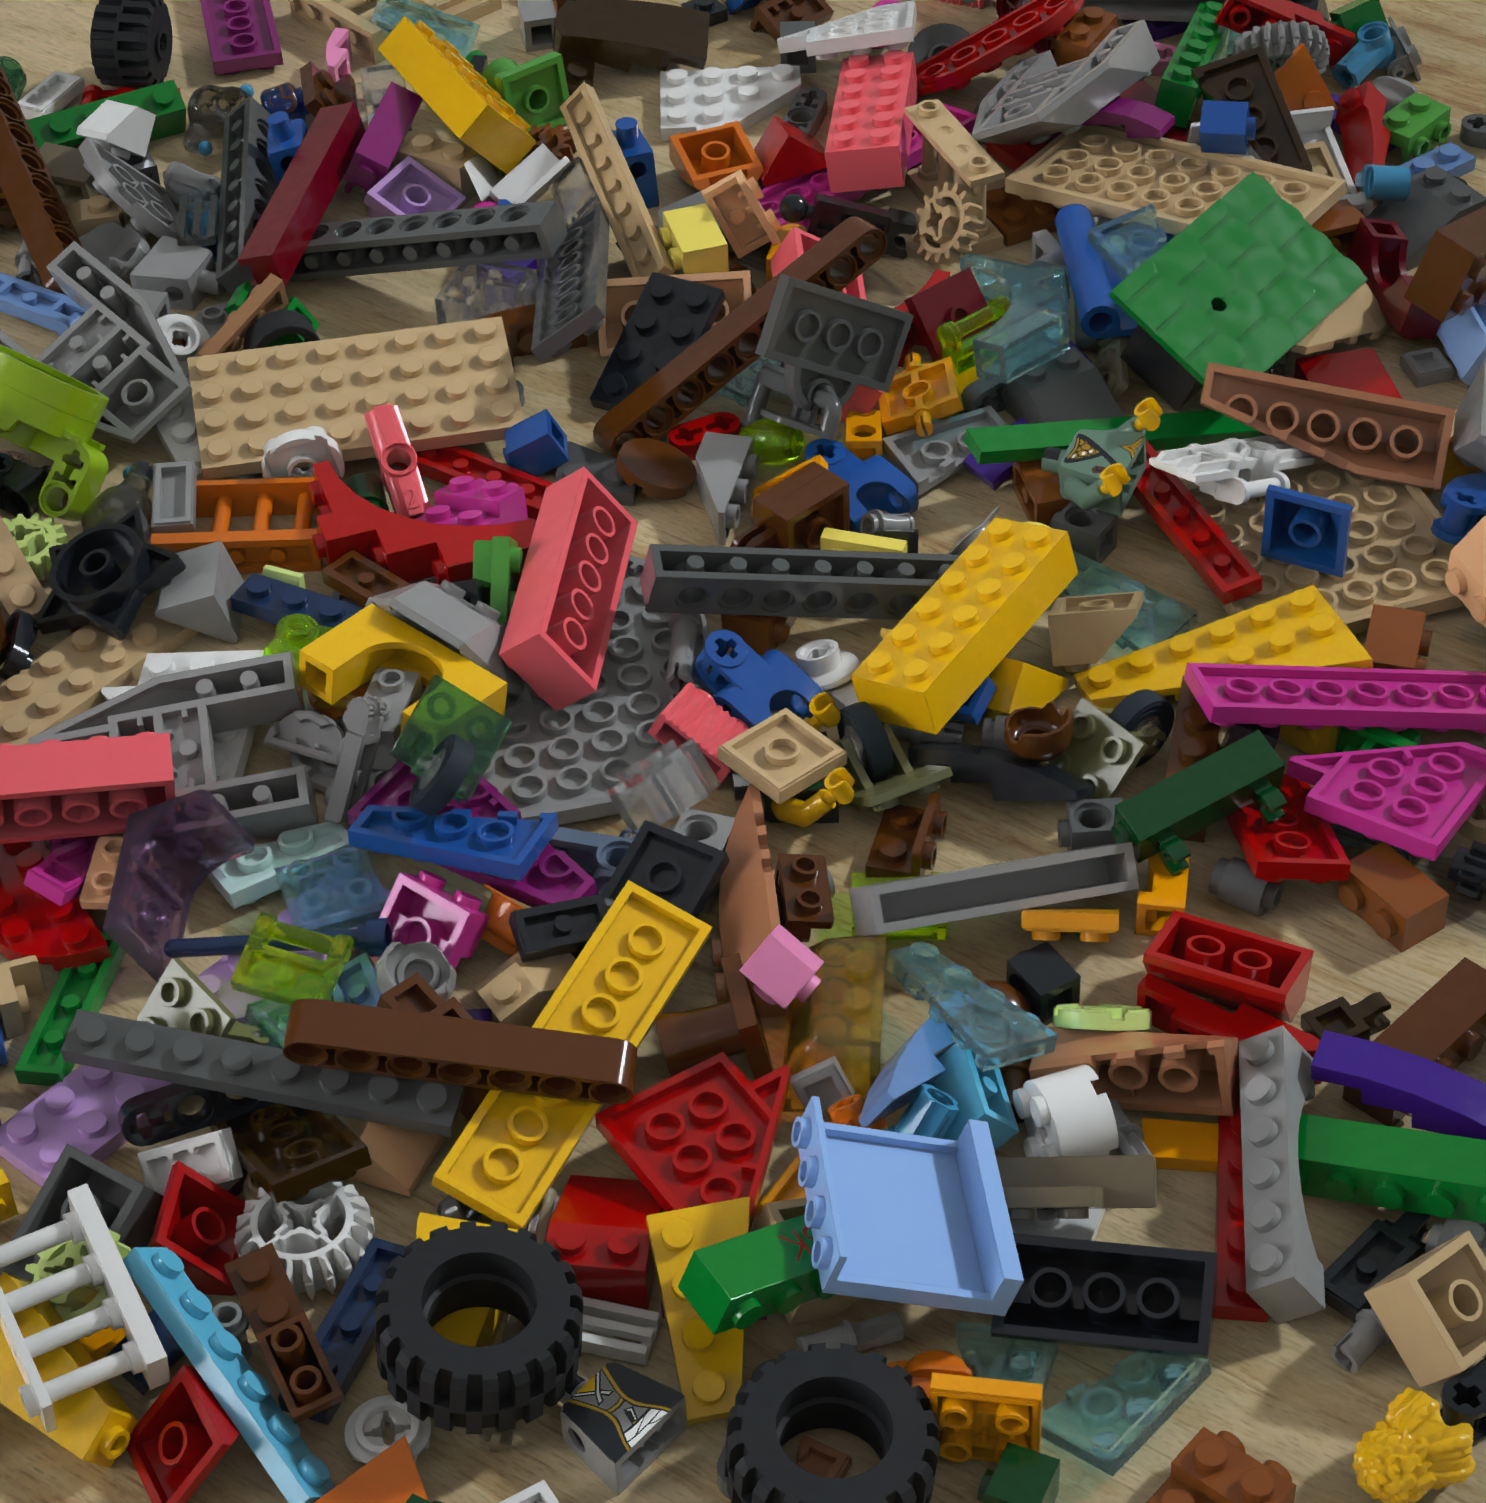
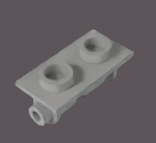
[1385,16,1422,81]

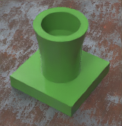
[482,51,569,131]

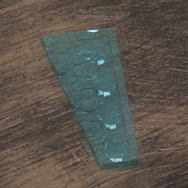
[1058,551,1198,651]
[886,942,1058,1072]

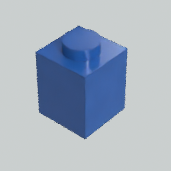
[1199,100,1256,154]
[503,409,569,477]

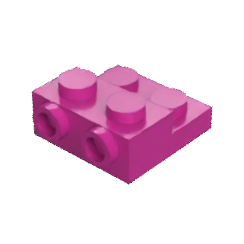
[416,476,528,526]
[367,870,490,970]

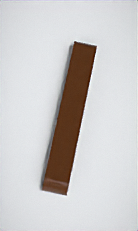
[283,998,638,1105]

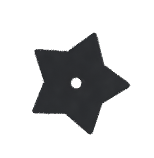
[35,507,186,641]

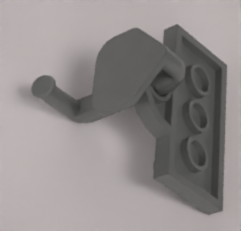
[741,274,914,441]

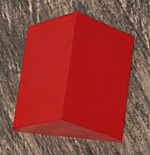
[754,116,827,187]
[150,1161,245,1296]

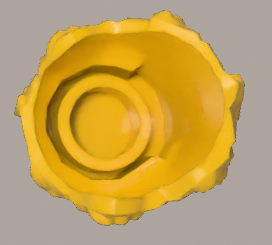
[1352,1387,1476,1503]

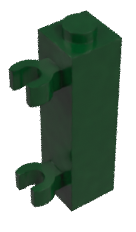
[1111,730,1287,876]

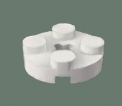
[261,426,345,479]

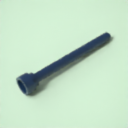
[164,918,392,958]

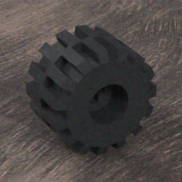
[90,0,173,88]

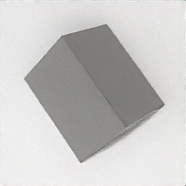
[155,541,244,644]

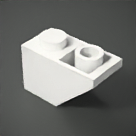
[76,100,156,160]

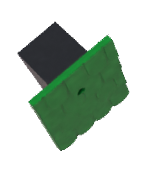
[1109,172,1368,412]

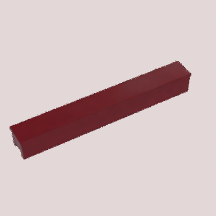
[238,101,366,288]

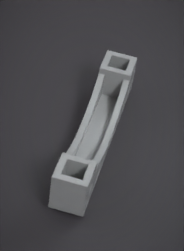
[1238,1025,1326,1325]

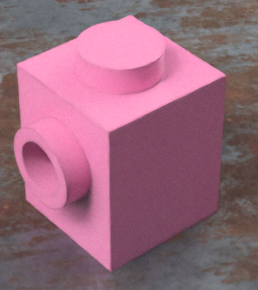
[739,924,824,1009]

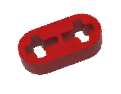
[668,412,741,461]

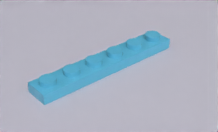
[123,1247,335,1503]

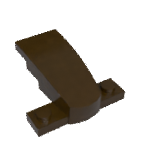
[552,0,710,96]

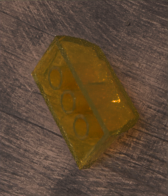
[783,935,888,1112]

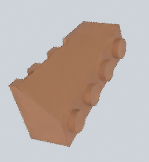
[1029,1027,1240,1116]

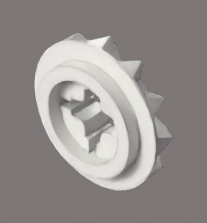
[344,1395,432,1464]

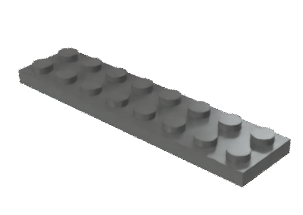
[531,203,610,362]

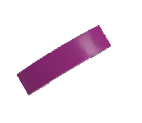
[1048,97,1176,140]

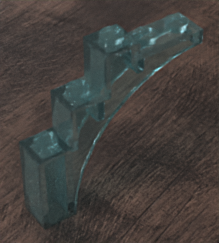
[959,253,1071,384]

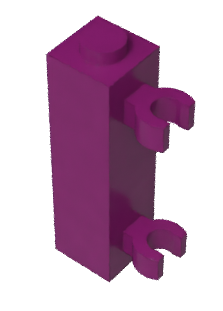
[343,81,423,201]

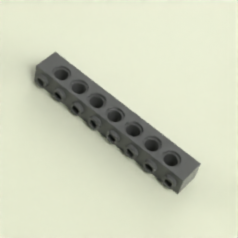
[216,96,278,294]
[289,200,568,281]
[640,544,960,620]

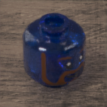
[260,82,311,123]

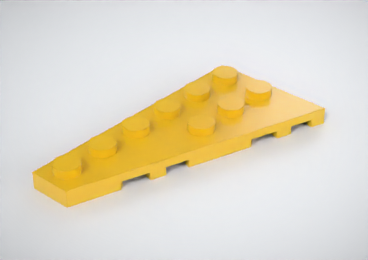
[1073,584,1373,708]

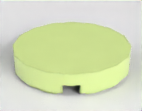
[1053,1003,1152,1031]

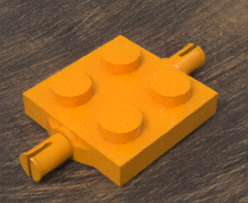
[878,352,964,437]

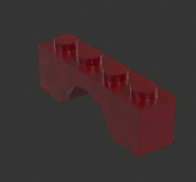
[1346,218,1441,340]

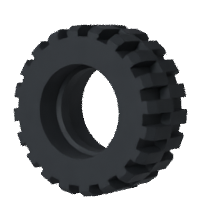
[374,1221,583,1435]
[724,1343,940,1503]

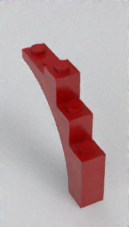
[308,460,536,585]

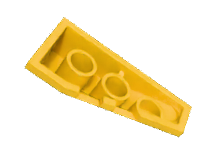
[879,627,1069,719]

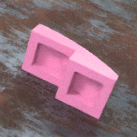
[325,27,352,83]

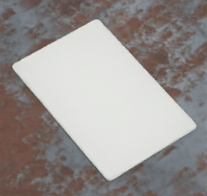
[464,154,500,202]

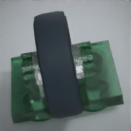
[389,674,512,817]

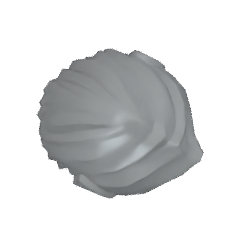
[163,161,221,210]
[79,221,150,280]
[375,941,457,1001]

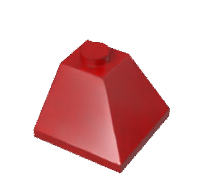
[126,1365,240,1503]

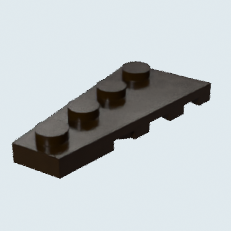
[1191,46,1312,172]

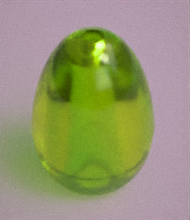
[738,418,804,466]

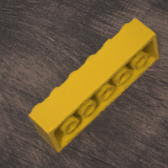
[378,16,537,174]
[850,517,1078,735]

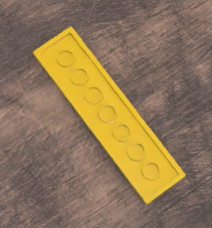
[431,880,712,1230]

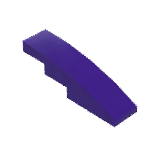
[1311,1030,1486,1140]

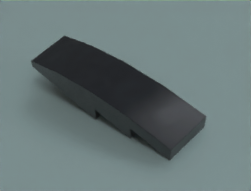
[908,742,1096,801]

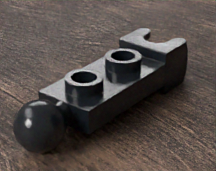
[779,193,917,259]

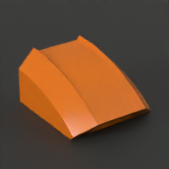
[669,121,764,191]

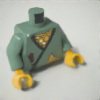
[1041,397,1163,516]

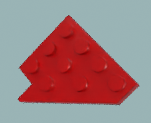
[595,1052,790,1233]

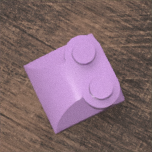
[363,155,467,218]

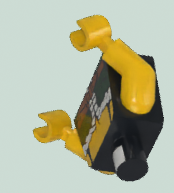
[732,692,855,828]

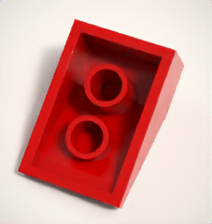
[545,1175,665,1310]

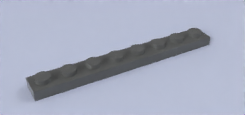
[61,1009,465,1138]

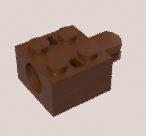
[730,461,850,550]

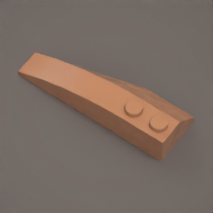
[1200,362,1455,491]
[711,784,786,1018]

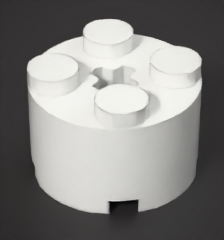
[1013,1065,1119,1157]

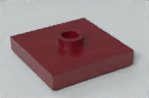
[904,267,1003,364]

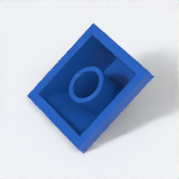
[1261,484,1353,578]

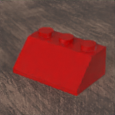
[1142,910,1314,1023]

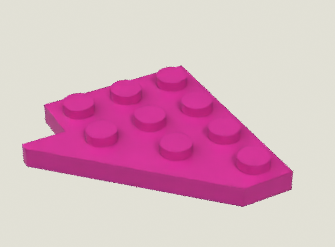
[1286,742,1486,861]

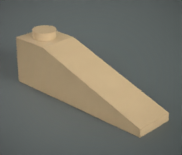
[1291,282,1391,355]

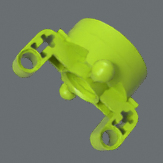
[0,344,110,522]

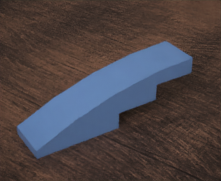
[858,997,970,1128]

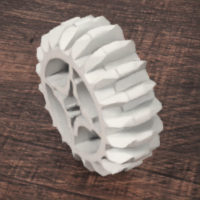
[234,1181,375,1301]

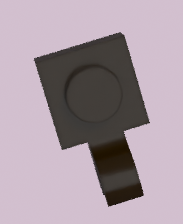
[1301,992,1391,1041]

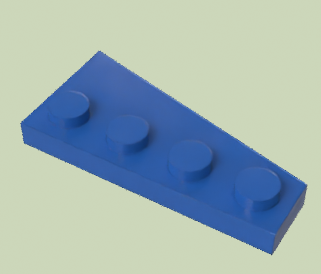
[347,805,559,881]

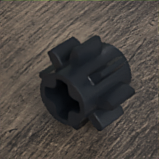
[1448,840,1486,901]

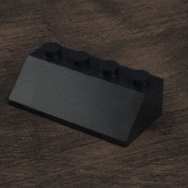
[991,1233,1217,1359]

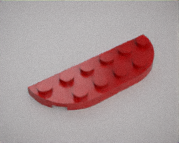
[916,0,1085,98]
[0,840,111,971]

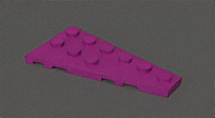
[346,752,598,907]

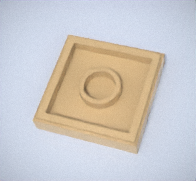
[718,708,847,805]

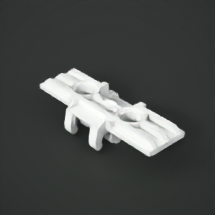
[1149,435,1315,505]

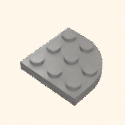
[78,137,198,246]

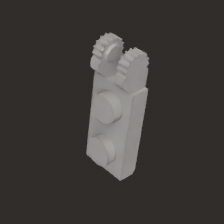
[324,695,386,824]

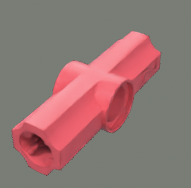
[364,403,431,519]

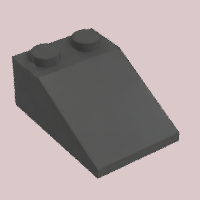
[1366,165,1486,271]
[1005,346,1125,424]
[0,1144,163,1282]

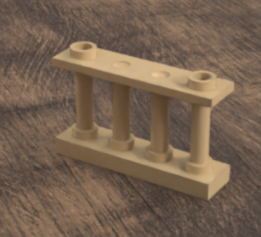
[289,0,439,65]
[905,99,1005,258]

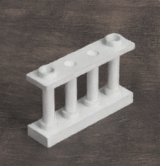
[0,1183,171,1433]

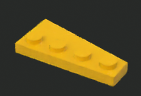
[646,1196,750,1425]

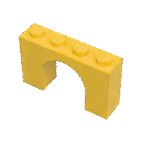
[298,603,508,762]

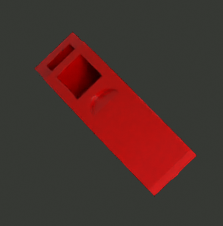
[1215,0,1356,67]
[1136,973,1323,1084]

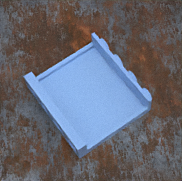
[791,1096,1024,1316]

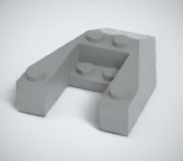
[972,19,1161,145]
[0,241,192,444]
[28,651,319,839]

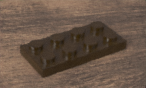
[210,1104,372,1203]

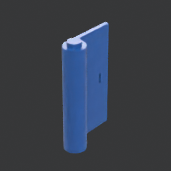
[1055,204,1174,339]

